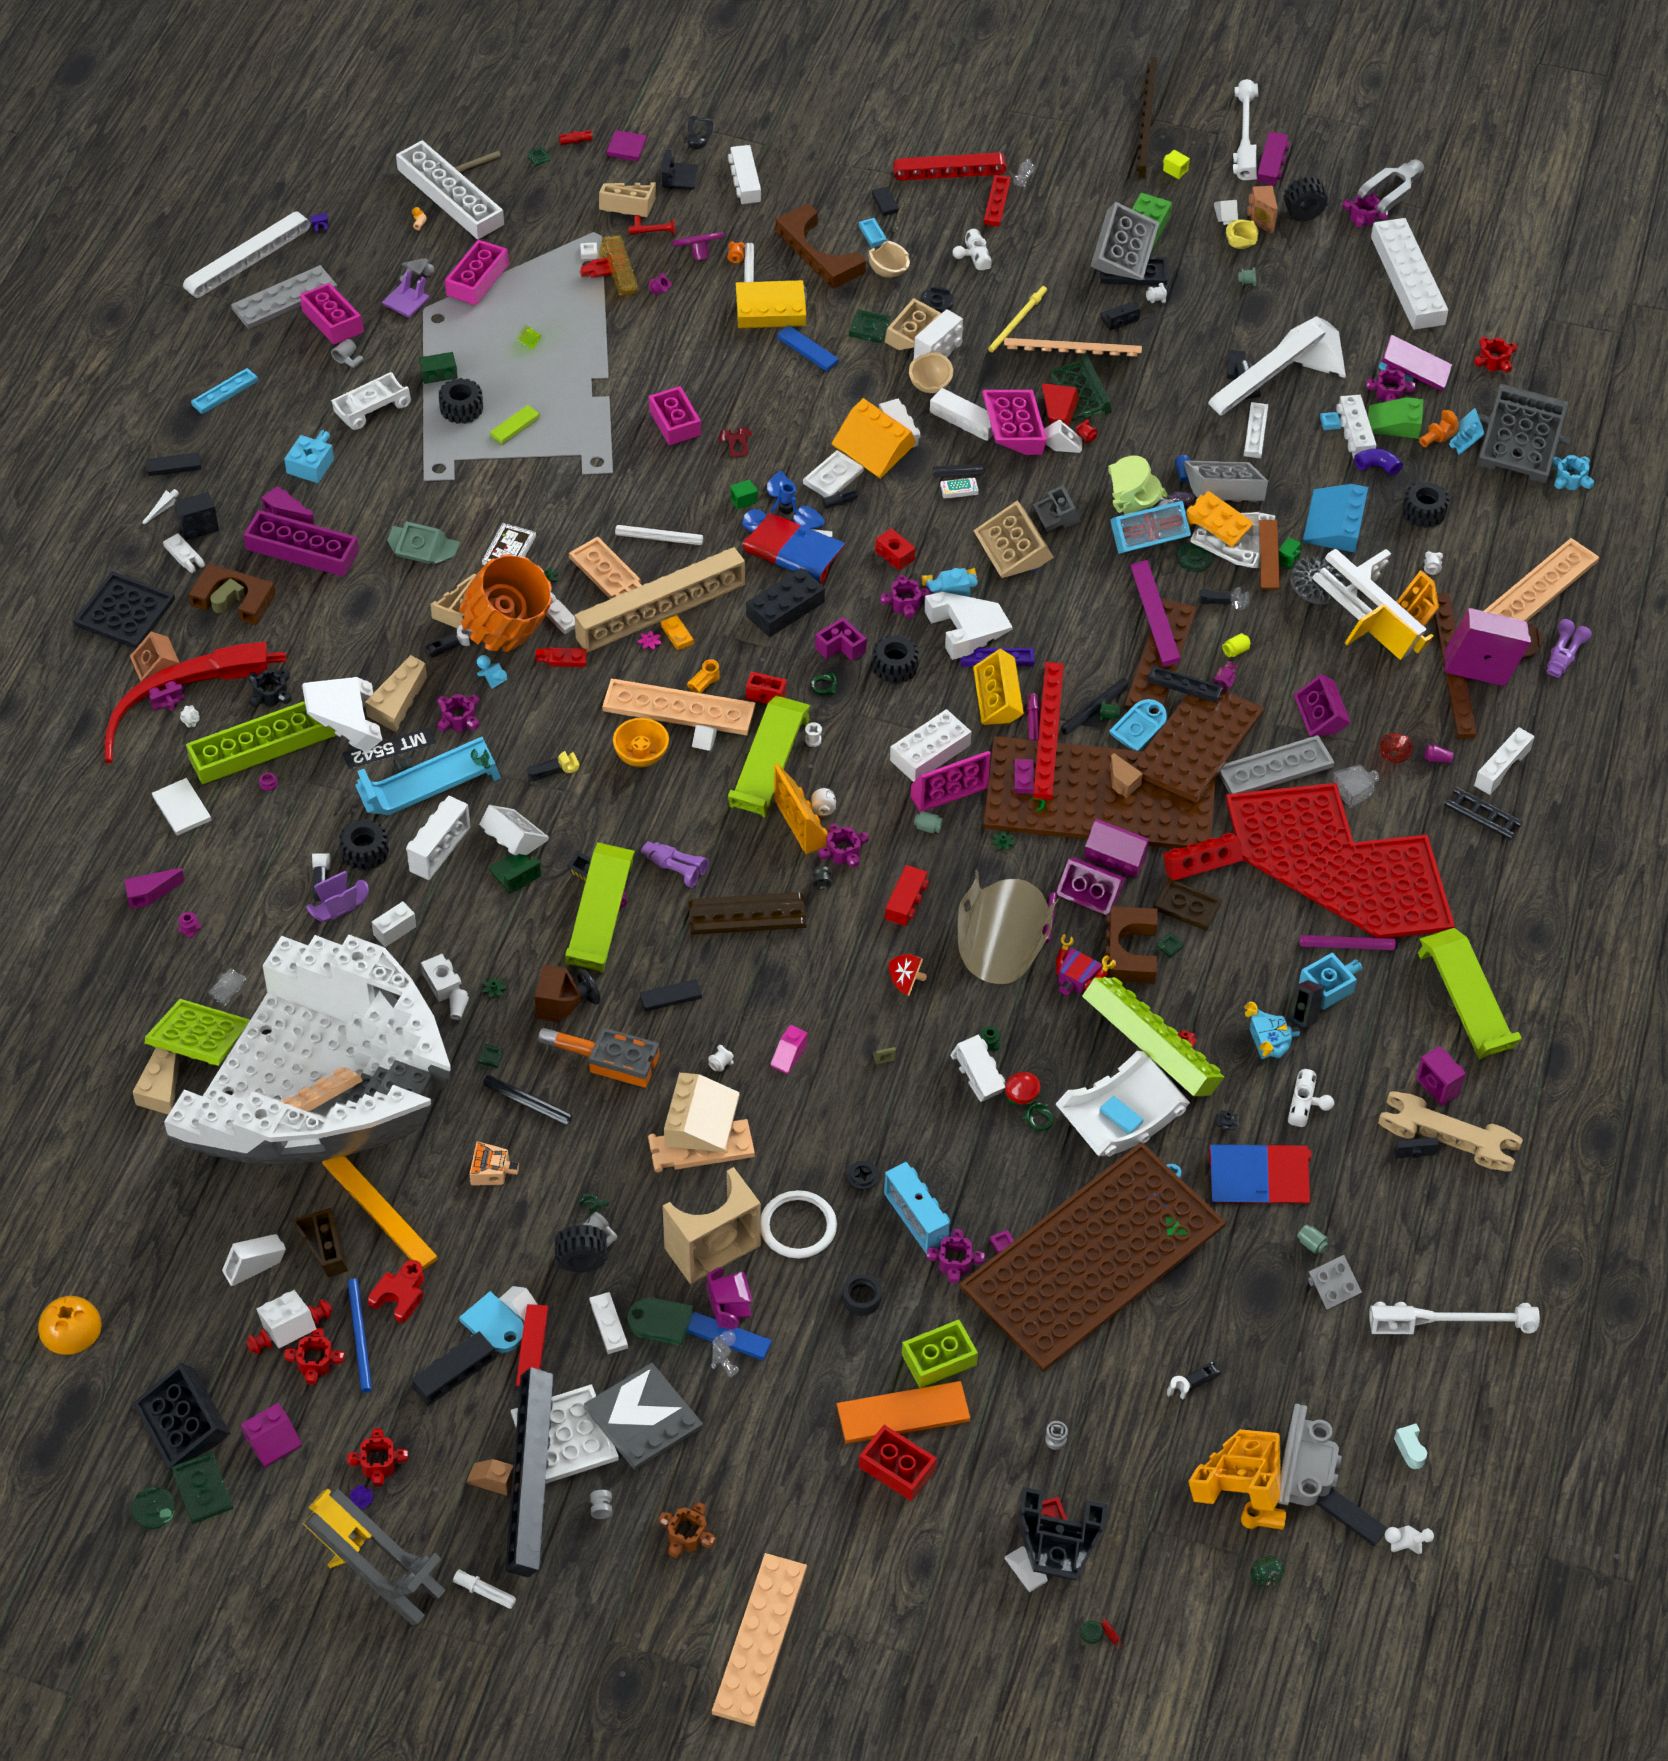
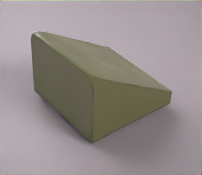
[873,1047,896,1065]

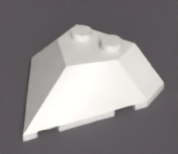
[1278,316,1346,378]

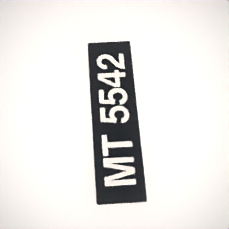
[342,727,436,769]

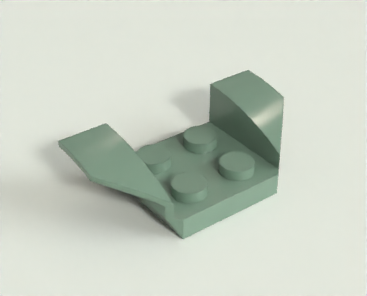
[387,521,460,565]

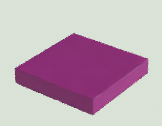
[607,130,647,161]

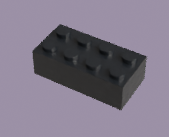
[746,567,825,638]

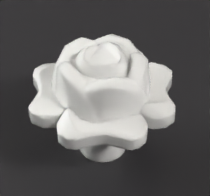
[180,705,199,727]

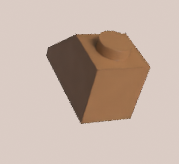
[1110,753,1143,798]
[466,1459,513,1495]

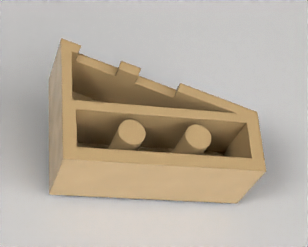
[431,574,476,629]
[133,1048,179,1115]

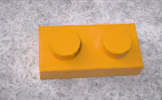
[661,615,694,651]

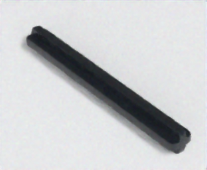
[1061,678,1129,734]
[483,1075,573,1124]

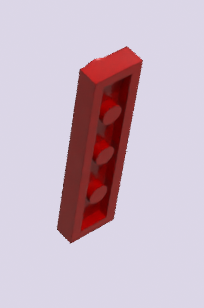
[984,175,1011,227]

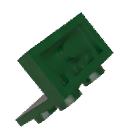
[489,854,541,894]

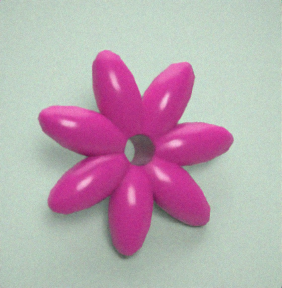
[638,631,661,650]

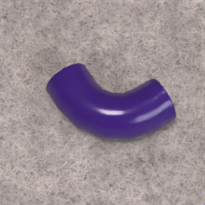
[1354,449,1403,476]

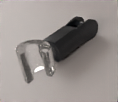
[1199,587,1249,609]

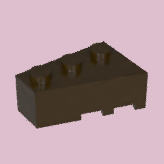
[291,1208,348,1277]

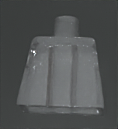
[1331,765,1379,809]

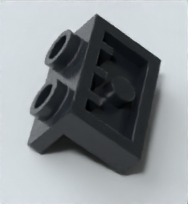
[1100,303,1141,330]

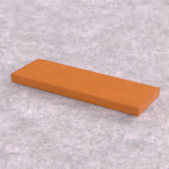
[837,1381,970,1444]

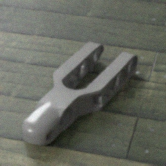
[1357,159,1424,214]

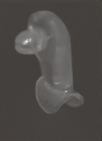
[1013,158,1035,187]

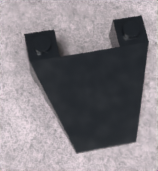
[1015,1487,1108,1581]

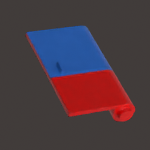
[743,513,845,583]
[1209,1144,1311,1203]

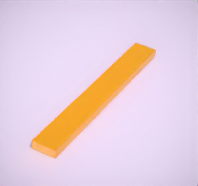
[322,1156,438,1270]

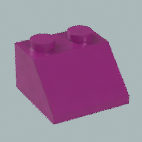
[241,1403,302,1468]

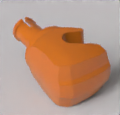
[1419,410,1459,447]

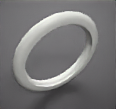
[761,1190,837,1259]

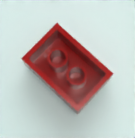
[859,1425,937,1502]

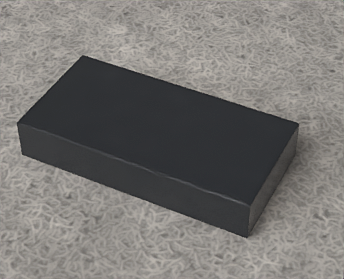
[872,187,899,216]
[1227,350,1246,379]

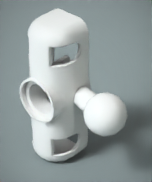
[953,229,991,270]
[1288,1069,1334,1127]

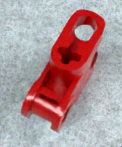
[368,1260,424,1324]

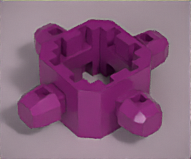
[1342,192,1389,227]
[1366,365,1415,402]
[880,575,931,618]
[437,694,480,732]
[818,824,869,868]
[926,1229,985,1283]

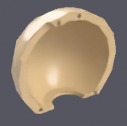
[868,241,910,278]
[909,352,953,393]

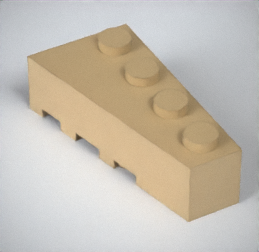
[365,655,427,732]

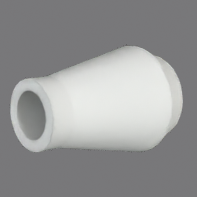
[449,989,469,1020]

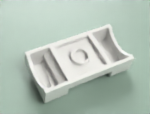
[331,372,411,430]

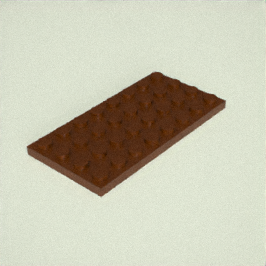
[1133,690,1264,803]

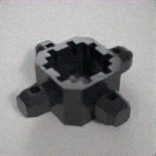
[248,669,292,707]

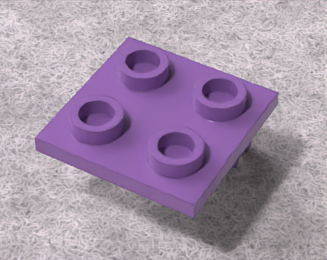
[382,270,430,318]

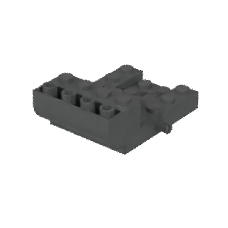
[1477,384,1571,483]

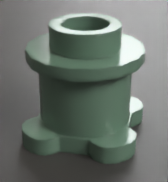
[1239,267,1256,286]

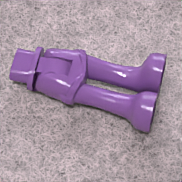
[1547,619,1592,678]
[641,841,709,888]

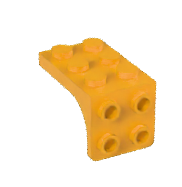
[1183,491,1254,548]

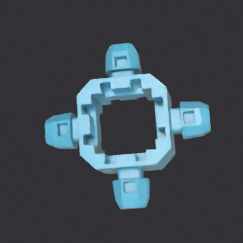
[1551,455,1594,490]

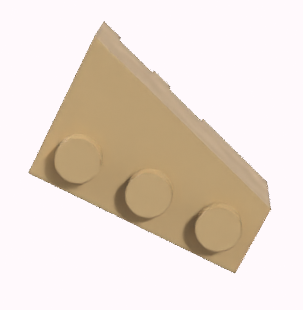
[599,182,656,217]

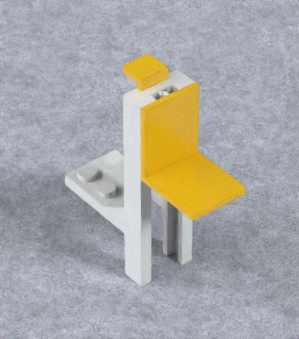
[1312,549,1434,660]

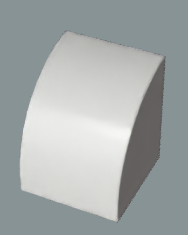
[692,725,717,751]

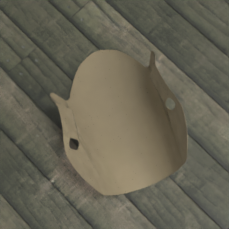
[958,870,1062,984]

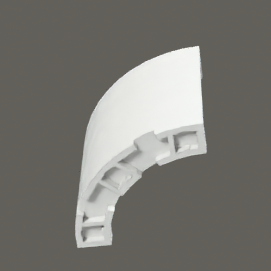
[1056,1051,1190,1157]

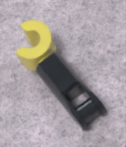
[527,751,579,782]

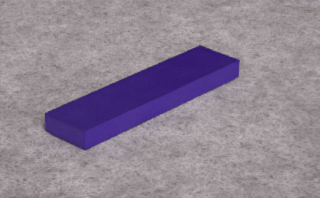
[961,648,1034,666]

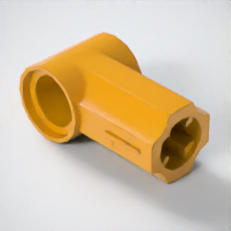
[687,659,720,693]
[1241,1501,1286,1530]

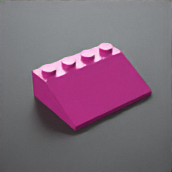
[982,390,1047,455]
[910,751,991,812]

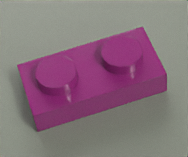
[1014,759,1034,794]

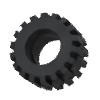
[1283,177,1329,221]
[439,378,483,424]
[1402,481,1449,528]
[872,635,919,684]
[339,819,389,871]
[554,1225,608,1273]

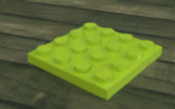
[145,999,250,1066]

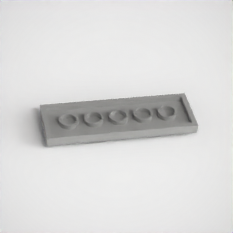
[231,265,338,330]
[1218,735,1335,794]

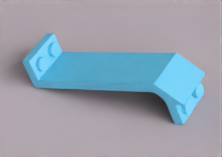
[355,737,501,815]

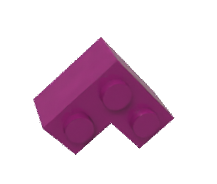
[815,617,867,661]

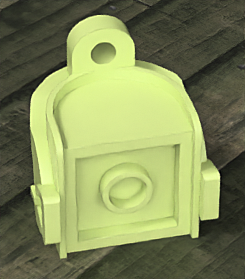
[1108,456,1167,515]

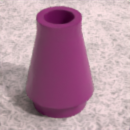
[1424,744,1454,763]

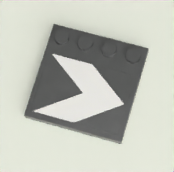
[583,1363,703,1470]

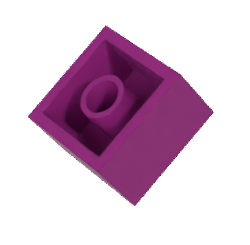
[1416,1046,1466,1106]

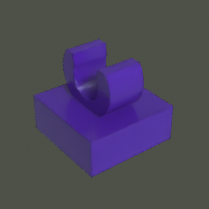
[310,213,328,233]

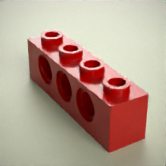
[1163,833,1243,881]

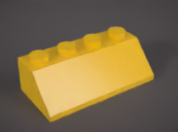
[973,649,1024,725]

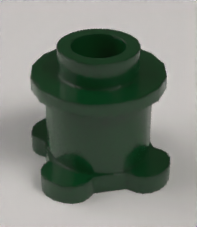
[1100,699,1121,721]
[980,1027,1000,1052]

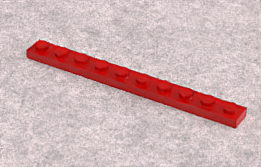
[1033,662,1064,800]

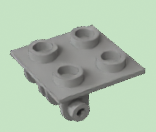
[1308,1255,1362,1310]

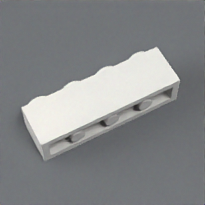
[728,145,761,204]
[930,388,993,441]

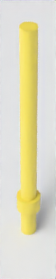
[988,286,1047,353]

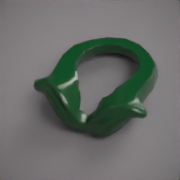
[811,672,837,695]
[1022,1102,1054,1131]

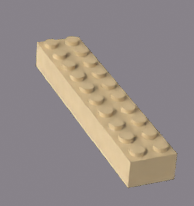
[574,547,745,652]

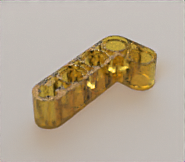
[599,235,638,296]

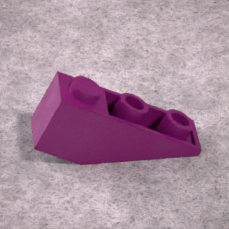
[261,486,314,525]
[124,868,185,909]

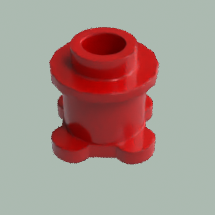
[1076,419,1097,443]

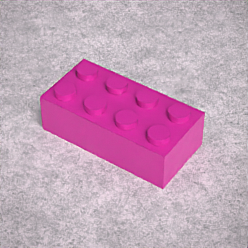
[445,240,509,305]
[299,283,364,345]

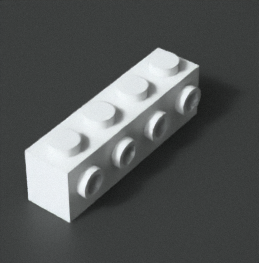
[1336,395,1376,459]

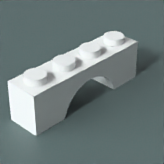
[1474,727,1534,795]

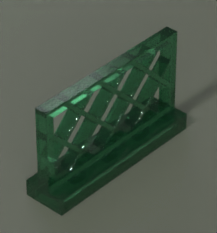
[1049,353,1112,422]

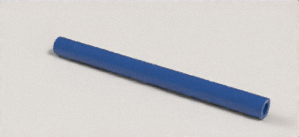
[348,1279,372,1393]

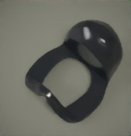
[687,116,713,149]

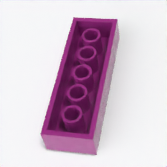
[243,510,359,577]

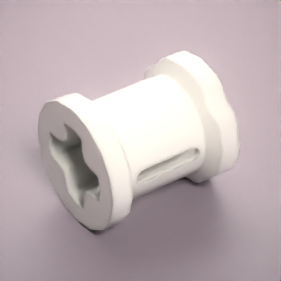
[805,722,822,747]

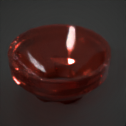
[1379,733,1413,763]

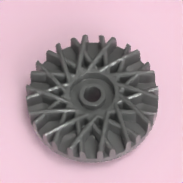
[1290,556,1344,605]

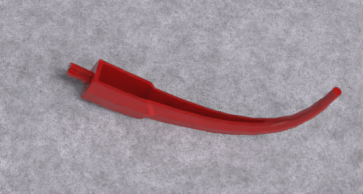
[105,641,287,763]

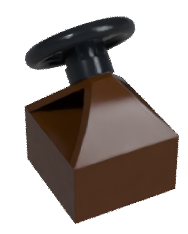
[534,965,601,1022]

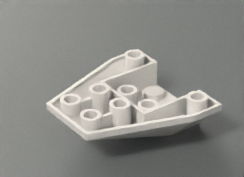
[1191,512,1275,568]

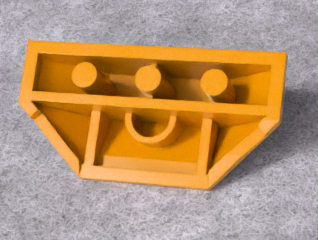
[1396,570,1439,627]

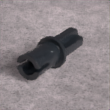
[822,489,858,509]

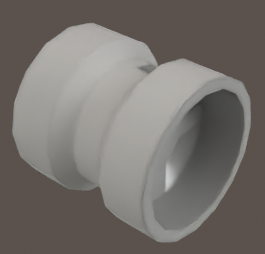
[1045,1421,1068,1450]
[590,1490,612,1519]

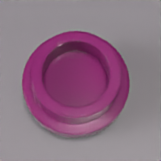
[259,773,278,791]

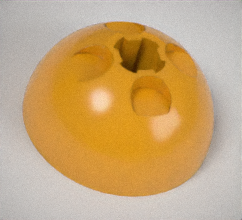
[613,718,669,767]
[38,1296,102,1355]

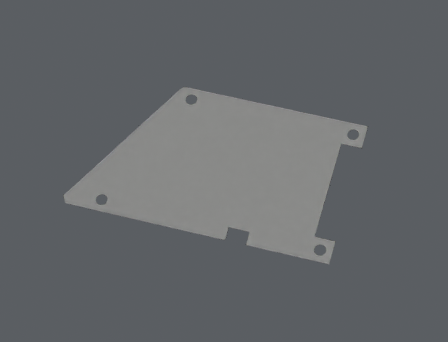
[423,232,613,481]

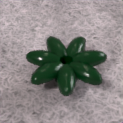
[542,567,558,583]
[991,831,1016,851]
[482,977,507,998]

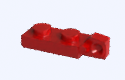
[579,255,628,278]
[535,648,587,667]

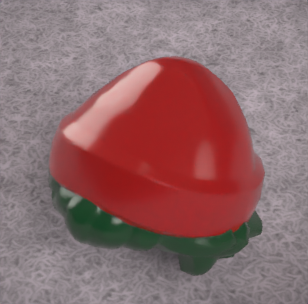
[1005,1072,1042,1105]

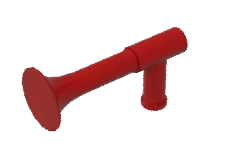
[629,215,676,235]

